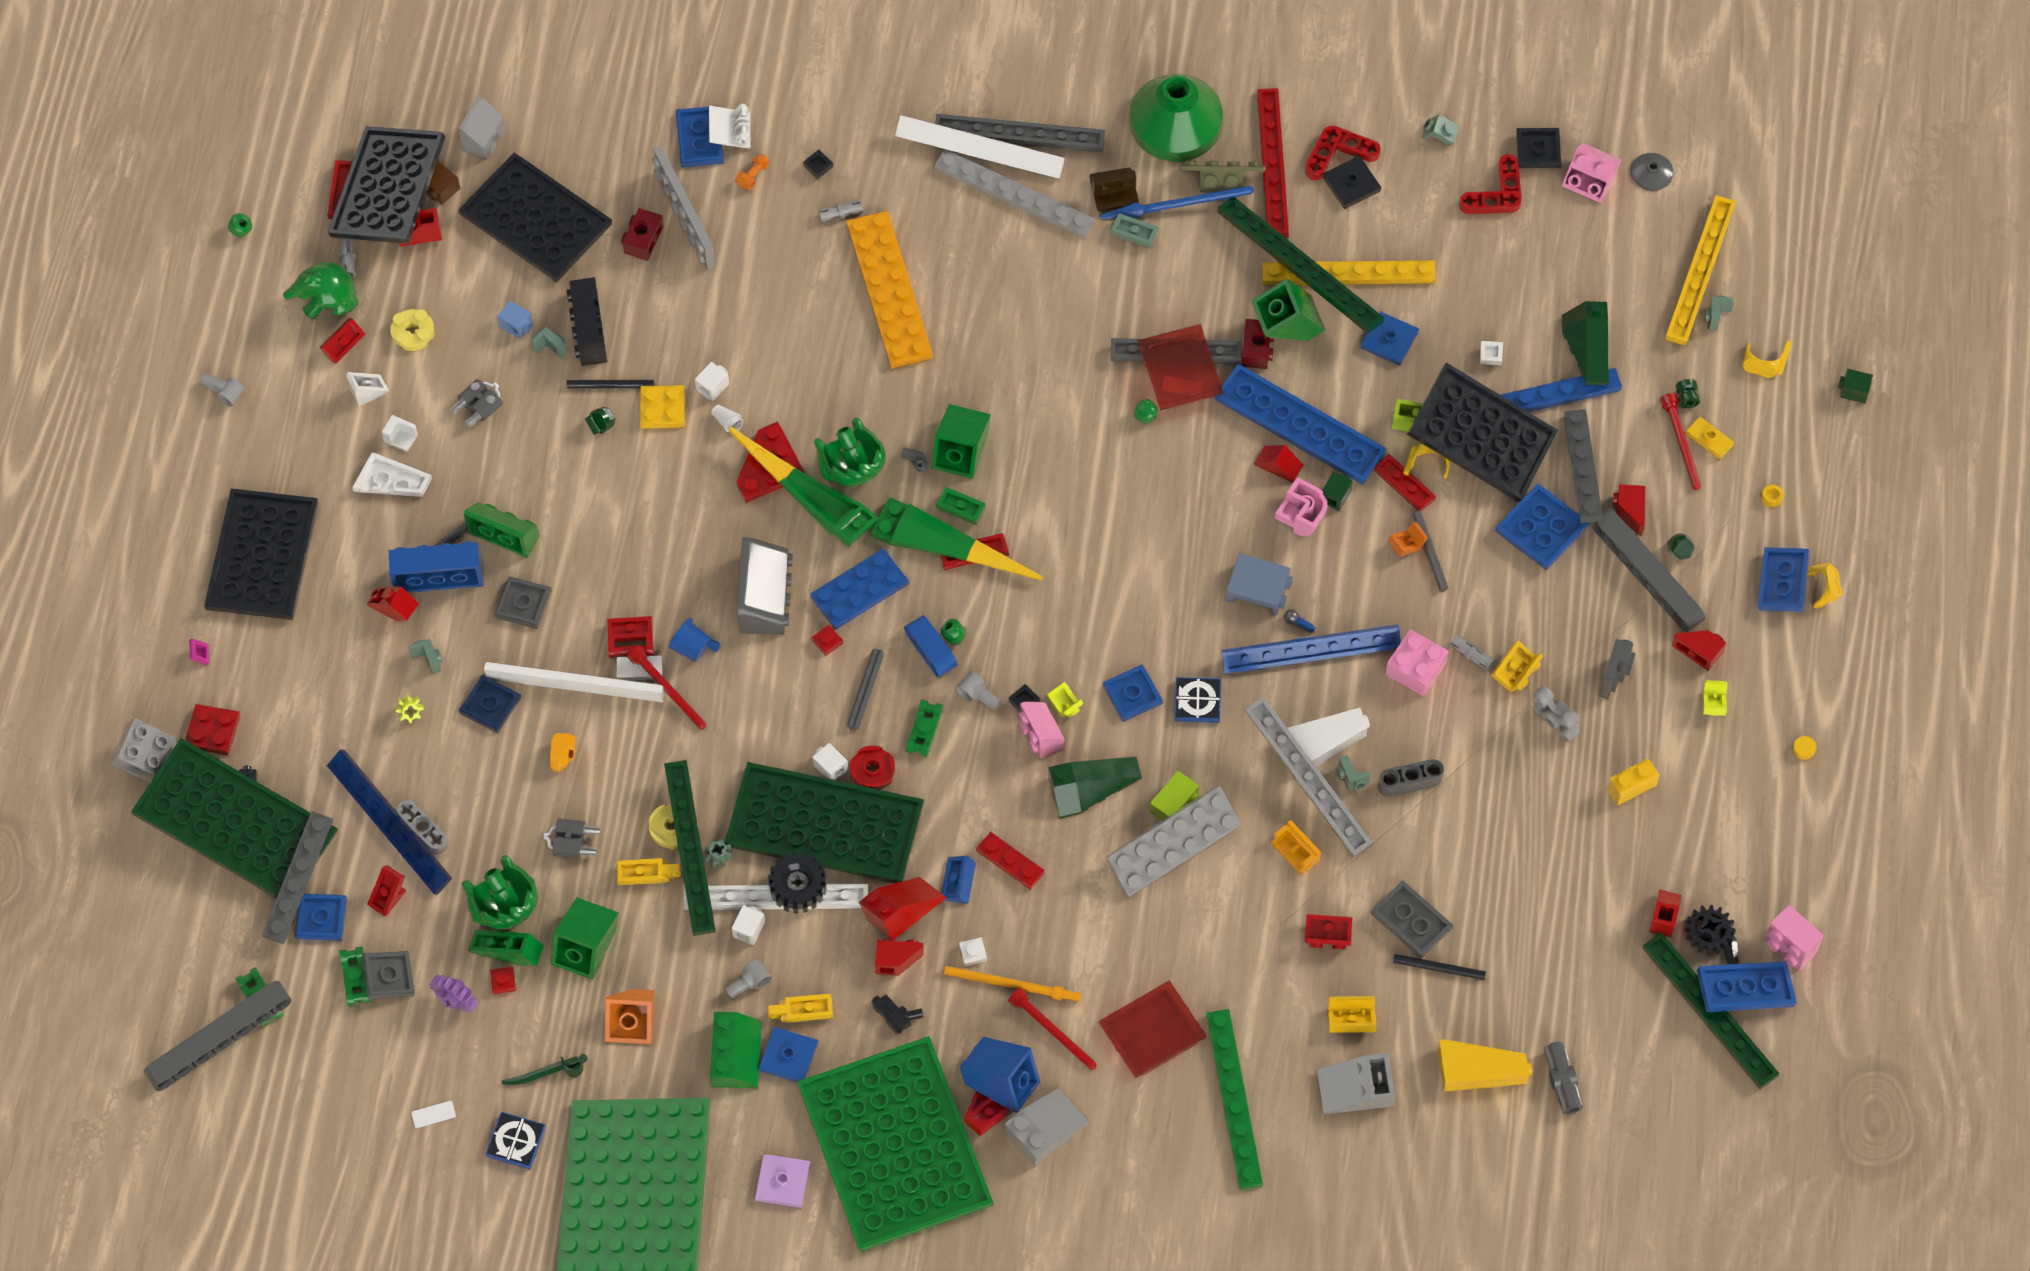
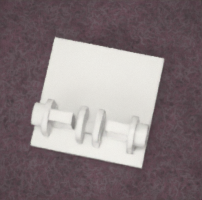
[709,104,750,149]

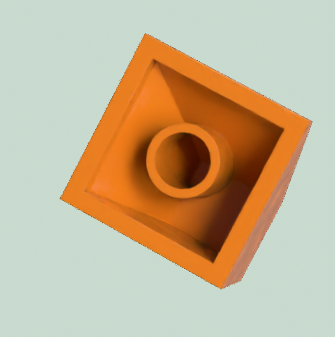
[605,989,655,1044]

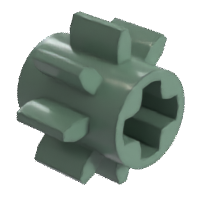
[704,839,732,868]

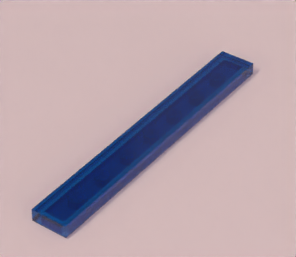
[326,749,452,895]

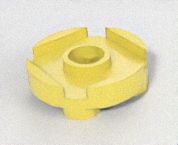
[390,309,435,351]
[649,804,678,850]

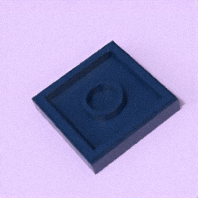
[459,675,521,733]

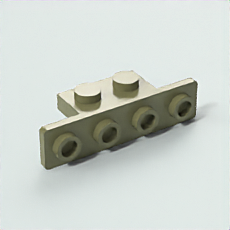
[1179,161,1266,192]

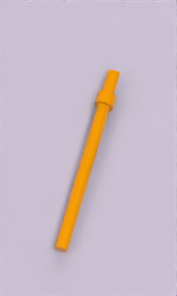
[944,966,1082,1002]

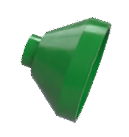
[1130,74,1223,162]

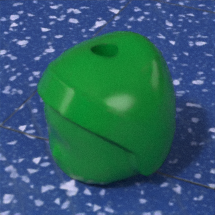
[228,213,252,237]
[1134,398,1158,423]
[941,619,966,645]

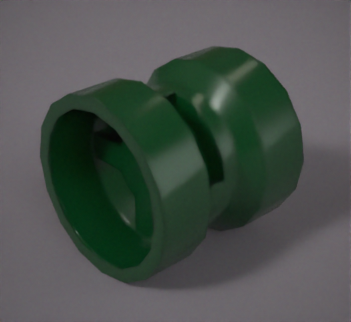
[1675,379,1700,409]

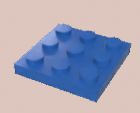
[1495,484,1589,571]

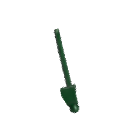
[501,1054,588,1085]

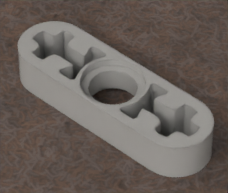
[396,800,448,853]

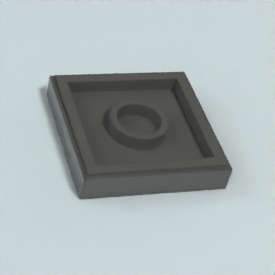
[495,576,552,629]
[362,951,415,999]

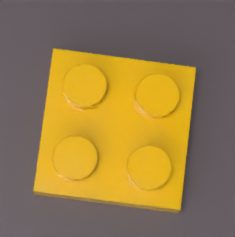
[640,385,685,429]

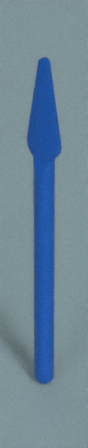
[1100,186,1254,219]

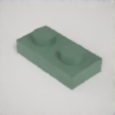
[1111,213,1159,249]

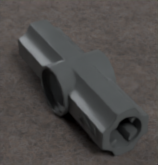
[1544,1042,1583,1115]

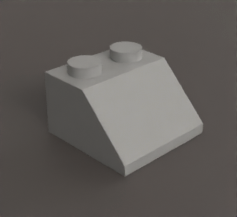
[459,96,506,160]

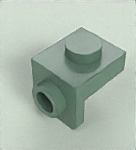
[1422,114,1459,146]
[1705,296,1733,330]
[531,327,567,359]
[409,639,443,674]
[1336,755,1370,790]

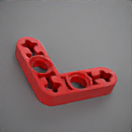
[1305,125,1381,180]
[1459,154,1522,214]

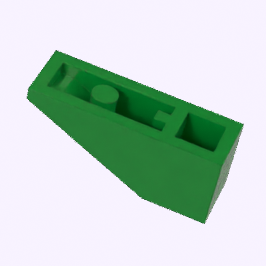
[468,930,544,967]

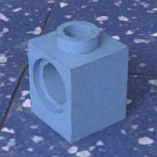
[497,300,533,339]

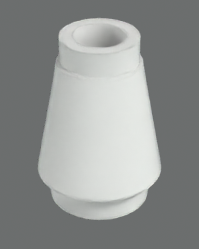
[711,404,744,432]

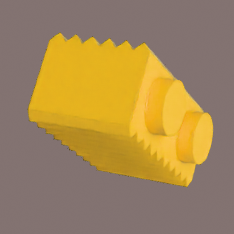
[1607,758,1659,806]

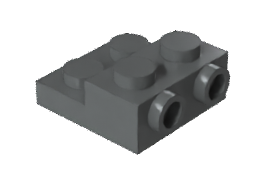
[1600,639,1636,699]

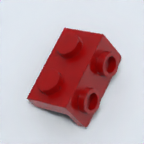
[1305,914,1353,950]

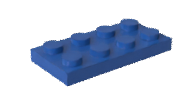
[810,548,909,630]
[1696,961,1797,1012]

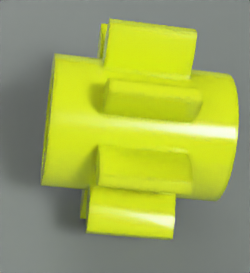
[394,693,424,723]

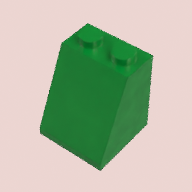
[1251,279,1325,341]
[931,404,991,479]
[551,897,619,980]

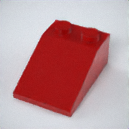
[859,877,946,940]

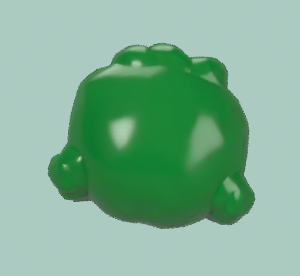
[283,262,359,319]
[814,417,886,487]
[462,855,538,930]

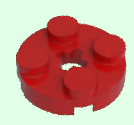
[850,745,895,790]

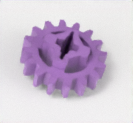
[429,974,478,1013]

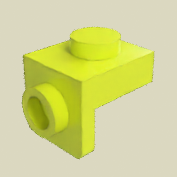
[1702,680,1727,716]
[1045,682,1083,718]

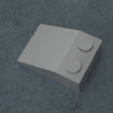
[1005,1088,1089,1167]

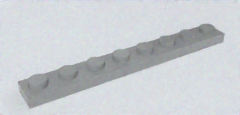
[935,149,1095,239]
[1245,696,1372,857]

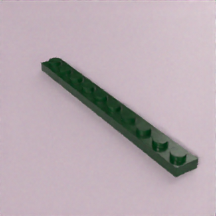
[1218,197,1384,334]

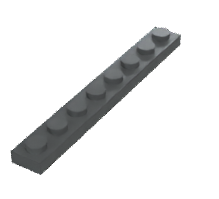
[935,114,1105,152]

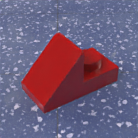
[367,865,406,916]

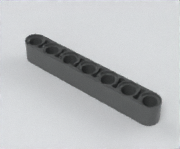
[1590,508,1706,632]
[144,981,292,1091]

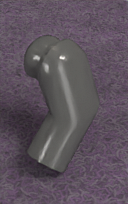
[901,447,928,472]

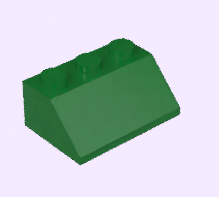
[463,502,539,558]
[710,1012,762,1088]

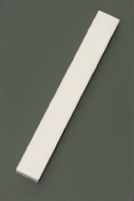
[895,115,1065,179]
[484,662,664,702]
[684,884,868,910]

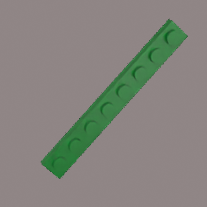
[1206,1009,1263,1190]

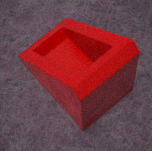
[1254,445,1303,483]

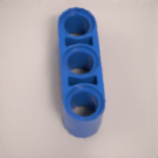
[904,615,958,677]

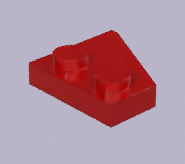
[964,1091,1012,1136]

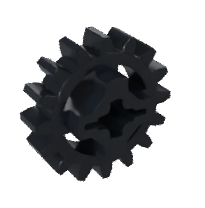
[1684,905,1736,955]

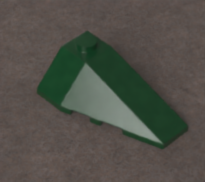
[1561,301,1609,385]
[1048,757,1142,819]

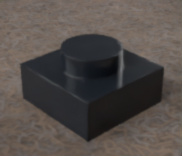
[803,149,833,179]
[1009,684,1040,712]

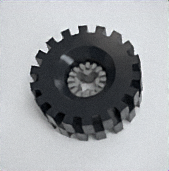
[768,852,827,914]

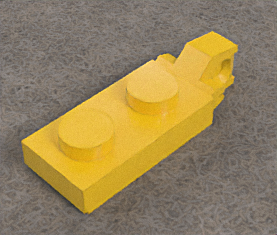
[617,858,681,885]
[768,994,833,1023]

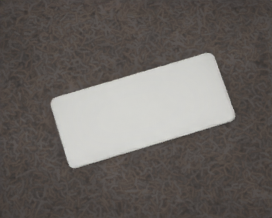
[411,1101,456,1128]

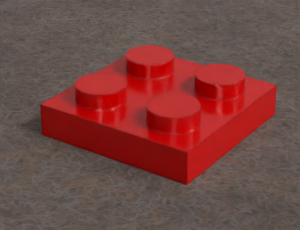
[185,704,240,755]

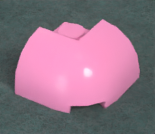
[1275,477,1328,536]

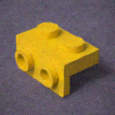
[1491,640,1543,692]
[1328,996,1377,1033]

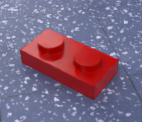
[319,318,365,364]

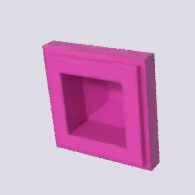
[189,638,209,665]

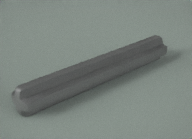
[847,649,884,730]

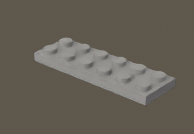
[652,145,716,270]
[1105,786,1241,897]

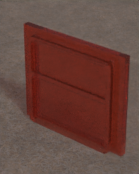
[1138,324,1223,411]
[1098,980,1207,1078]

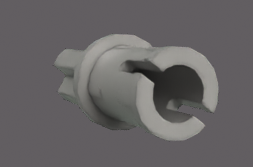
[339,238,357,277]

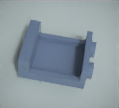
[1226,553,1293,615]

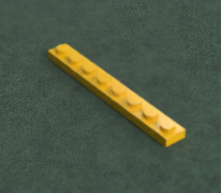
[1665,195,1736,346]
[1262,260,1436,285]

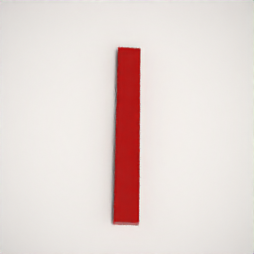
[1257,88,1289,238]

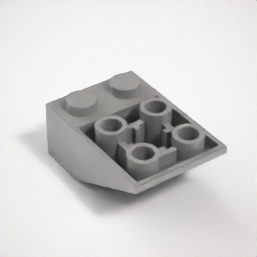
[1317,1053,1395,1114]

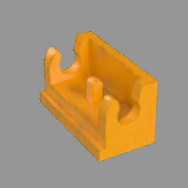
[1271,820,1321,876]

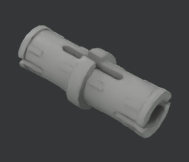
[818,199,863,223]
[1450,634,1495,671]

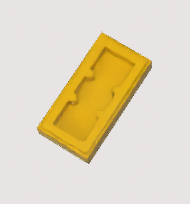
[1686,417,1734,460]

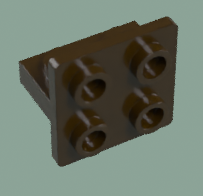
[1089,167,1139,212]

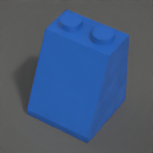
[960,1037,1040,1113]

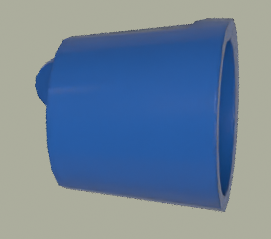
[669,617,721,662]

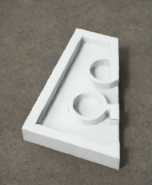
[352,452,432,497]

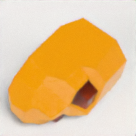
[550,733,576,772]

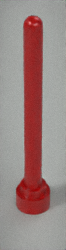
[1660,393,1701,490]
[627,645,706,730]
[1008,988,1097,1070]

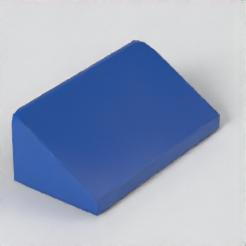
[942,856,976,904]

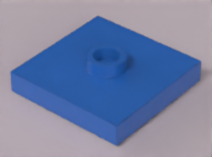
[1361,311,1419,366]
[759,1027,819,1083]

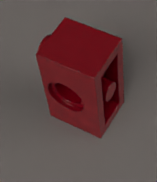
[621,208,664,261]
[1242,319,1274,369]

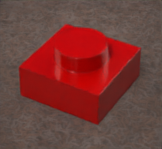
[811,624,843,656]
[490,966,516,994]

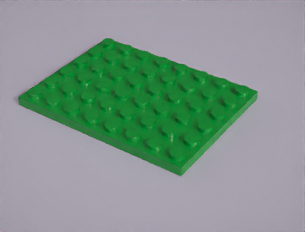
[797,1036,994,1253]
[556,1098,711,1271]

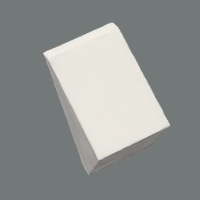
[346,372,389,406]

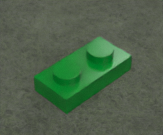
[936,487,986,525]

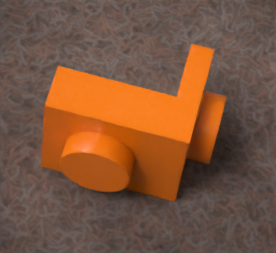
[1388,522,1428,557]

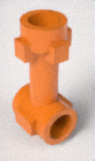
[735,154,770,191]

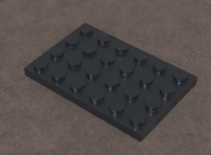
[328,126,445,244]
[458,152,613,282]
[1407,362,1558,502]
[204,488,319,620]

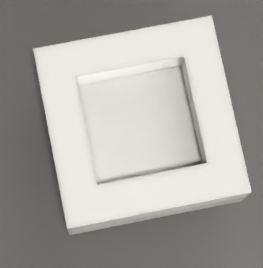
[1480,341,1503,365]
[959,937,987,967]

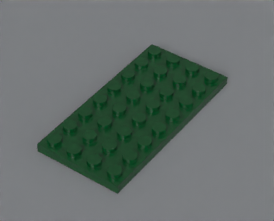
[131,738,338,898]
[724,762,924,883]

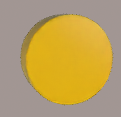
[1761,485,1784,508]
[1793,736,1817,760]

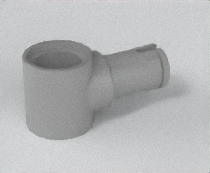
[200,373,245,407]
[956,671,1002,711]
[725,959,772,1000]

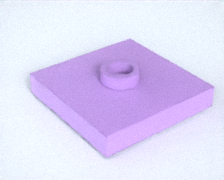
[755,1154,810,1208]

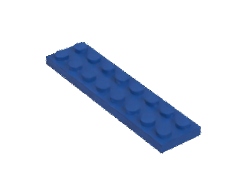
[1215,364,1387,485]

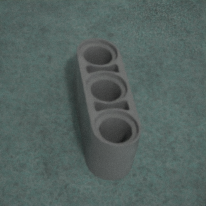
[1378,759,1444,797]

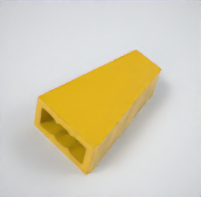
[1437,1039,1532,1092]

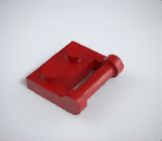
[607,616,654,658]

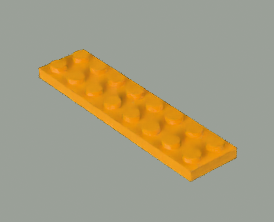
[846,211,933,369]

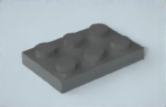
[1371,880,1453,959]

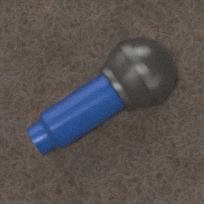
[1284,609,1316,633]

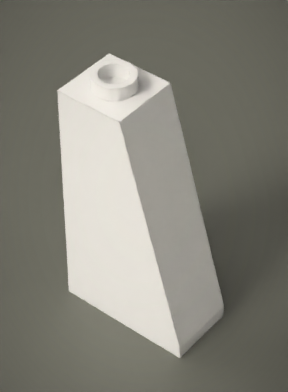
[1288,708,1370,767]

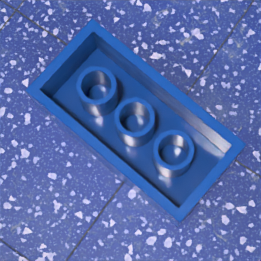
[388,541,484,593]

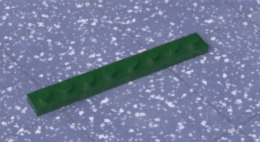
[664,760,716,936]
[1643,932,1780,1089]

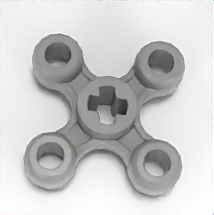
[1533,686,1580,742]

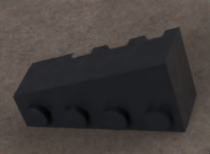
[566,277,607,366]

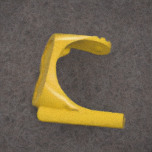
[1743,340,1792,378]
[1403,444,1451,479]
[1808,562,1842,609]

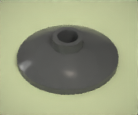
[1631,153,1674,191]

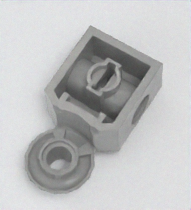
[110,718,176,783]

